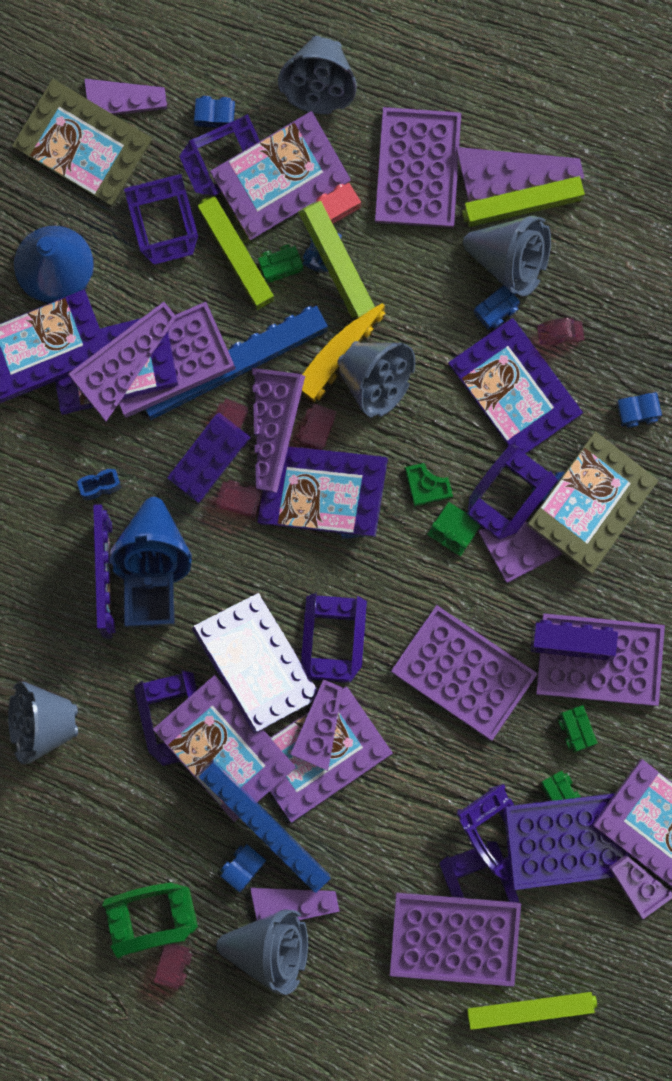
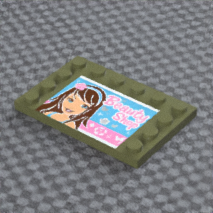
[12,79,153,207]
[526,431,658,575]

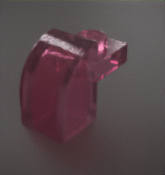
[537,318,585,346]

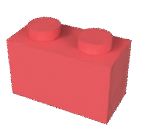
[316,183,361,224]

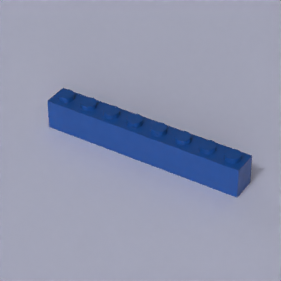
[198,759,330,893]

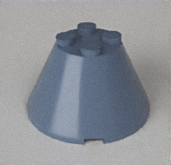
[278,36,357,114]
[337,341,415,417]
[8,681,78,764]

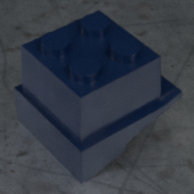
[124,573,175,628]

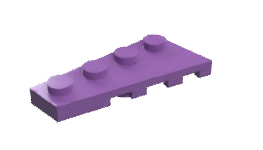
[85,79,167,115]
[291,679,342,771]
[250,888,340,920]

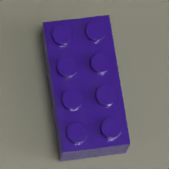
[167,413,251,503]
[530,620,618,661]

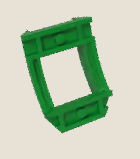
[102,883,198,959]

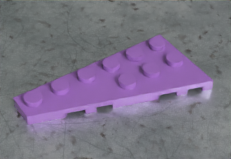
[456,147,584,202]
[68,302,176,422]
[252,368,305,493]
[478,522,562,584]

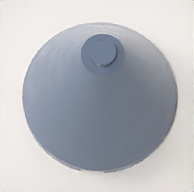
[463,216,551,296]
[216,909,308,995]

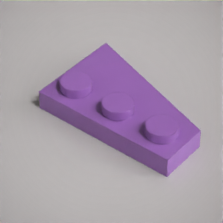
[609,856,672,919]

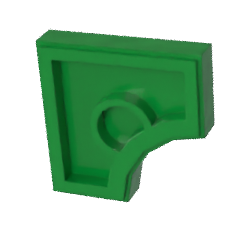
[405,463,453,507]

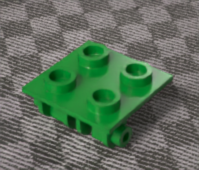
[427,502,480,557]

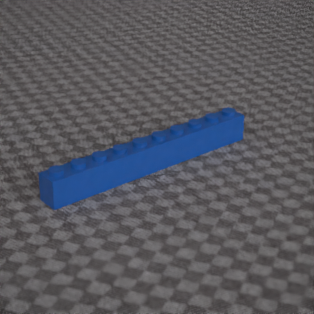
[145,306,328,420]

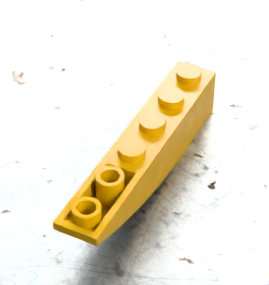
[301,303,386,403]

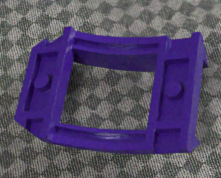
[179,114,260,195]
[124,174,198,264]
[467,444,558,540]
[301,592,367,683]
[134,671,197,766]
[457,784,514,883]
[439,841,520,903]

